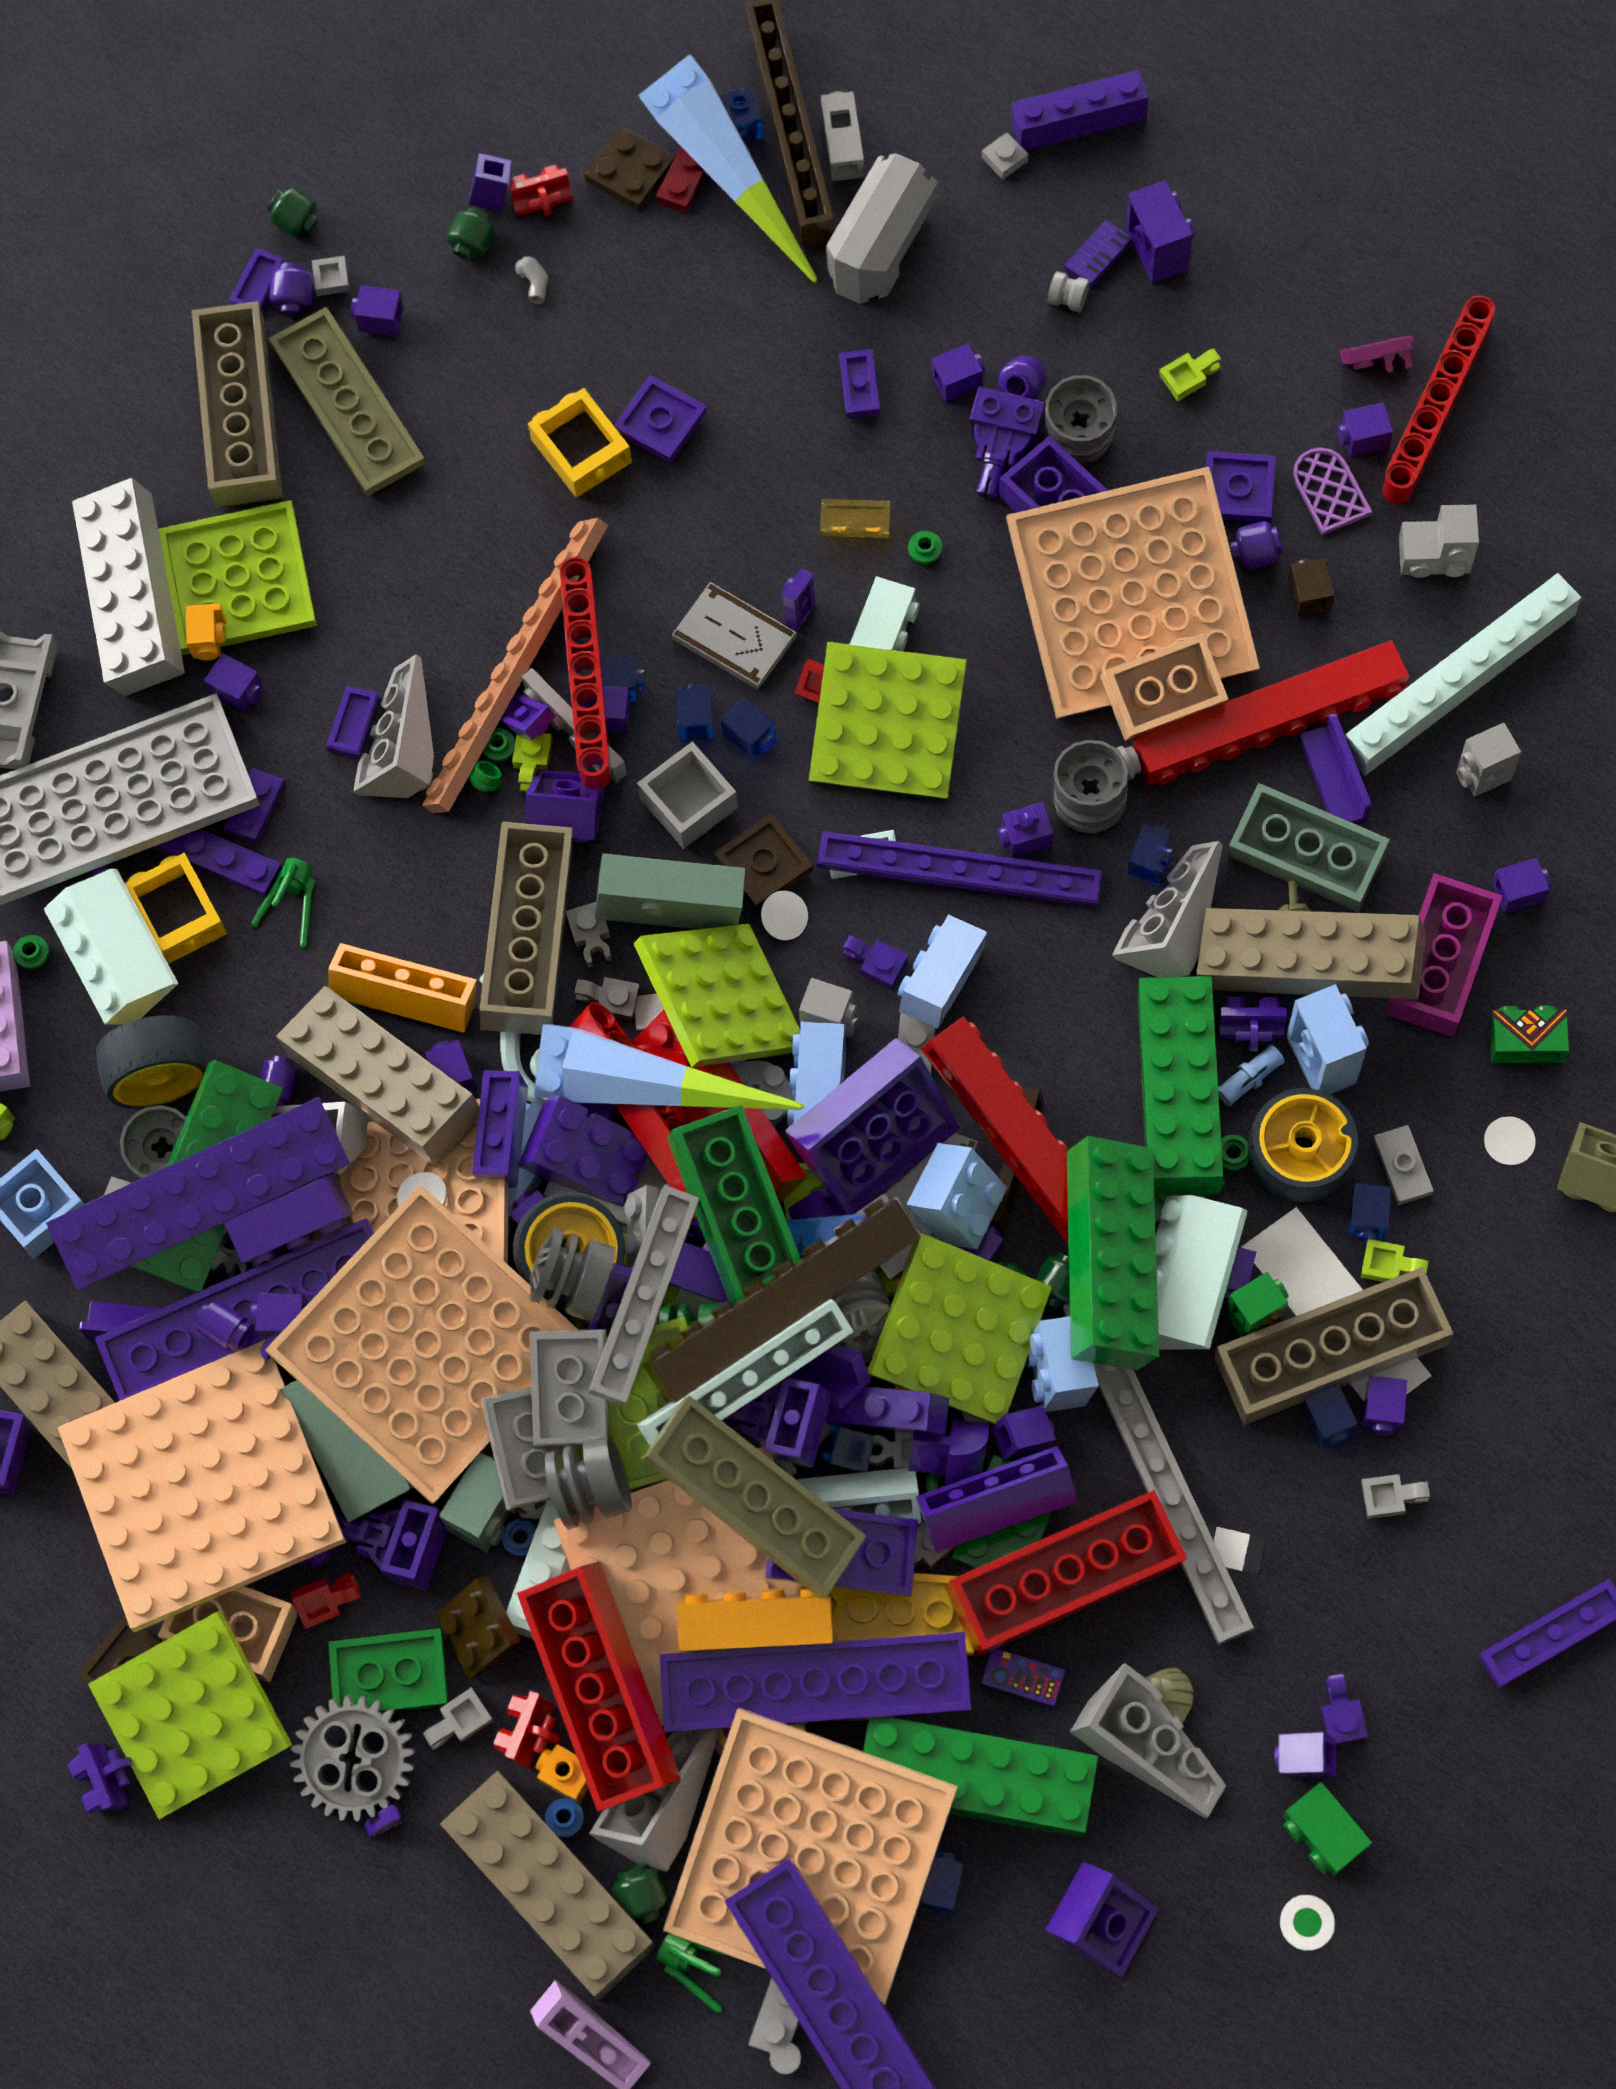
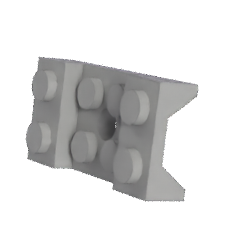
[0,631,58,770]

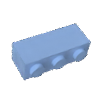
[898,915,987,1029]

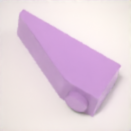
[530,1980,651,2089]

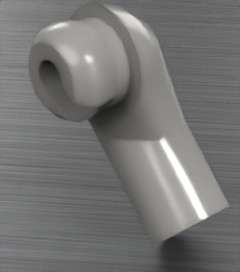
[515,256,548,304]

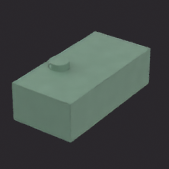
[1228,783,1390,913]
[595,854,745,929]
[280,1380,414,1522]

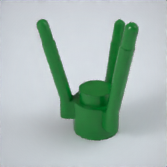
[251,858,316,948]
[657,1933,739,2013]

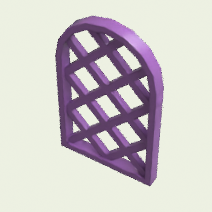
[1293,448,1372,535]

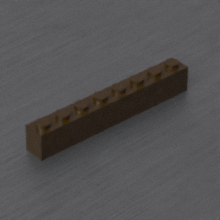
[745,0,834,247]
[643,1198,921,1403]

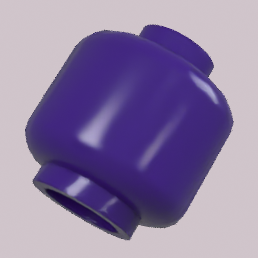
[270,263,314,315]
[998,355,1047,399]
[1231,521,1284,571]

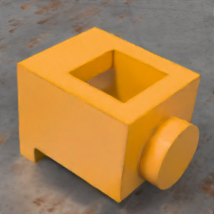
[186,603,227,661]
[535,1744,589,1804]

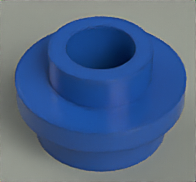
[502,1518,537,1556]
[545,1798,584,1838]

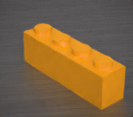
[328,943,476,1033]
[677,1588,833,1651]

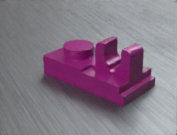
[1340,336,1414,372]

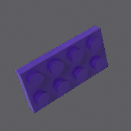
[765,1508,918,1597]

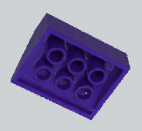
[785,1038,960,1215]

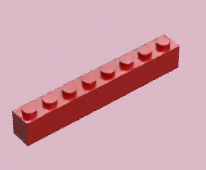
[1132,640,1409,786]
[921,1016,1069,1246]

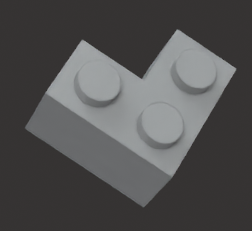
[1399,505,1479,578]

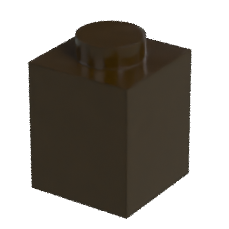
[1288,558,1335,617]

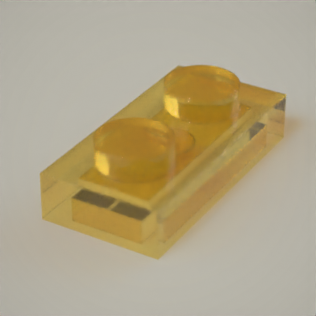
[820,499,890,538]

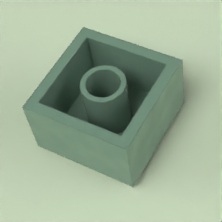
[440,1452,520,1553]

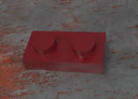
[656,146,707,213]

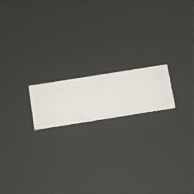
[1242,1207,1432,1401]

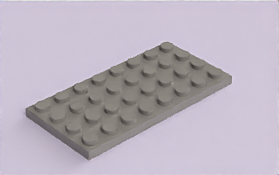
[0,693,260,905]

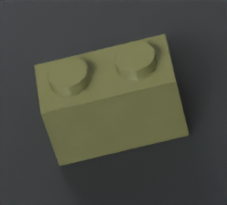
[1557,1122,1616,1213]

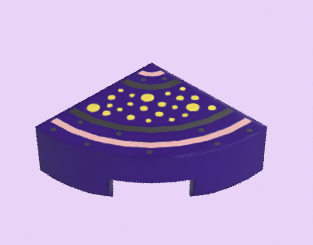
[365,1804,405,1839]

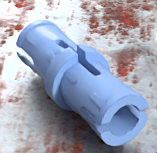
[1218,1045,1285,1107]

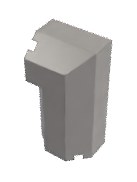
[827,153,938,304]

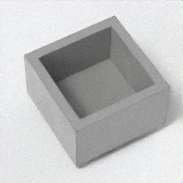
[637,742,738,849]

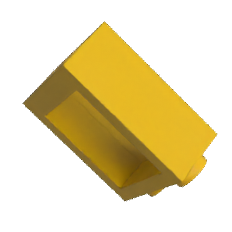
[528,388,632,498]
[124,853,227,964]

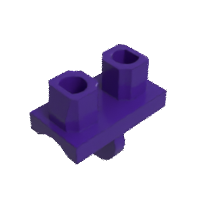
[1219,997,1287,1051]
[68,1742,133,1814]

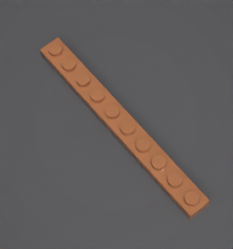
[422,518,608,813]

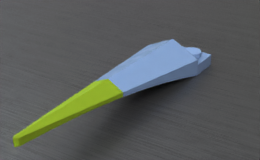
[638,54,817,283]
[534,1024,805,1110]

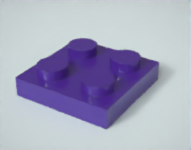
[614,375,707,464]
[1206,451,1276,523]

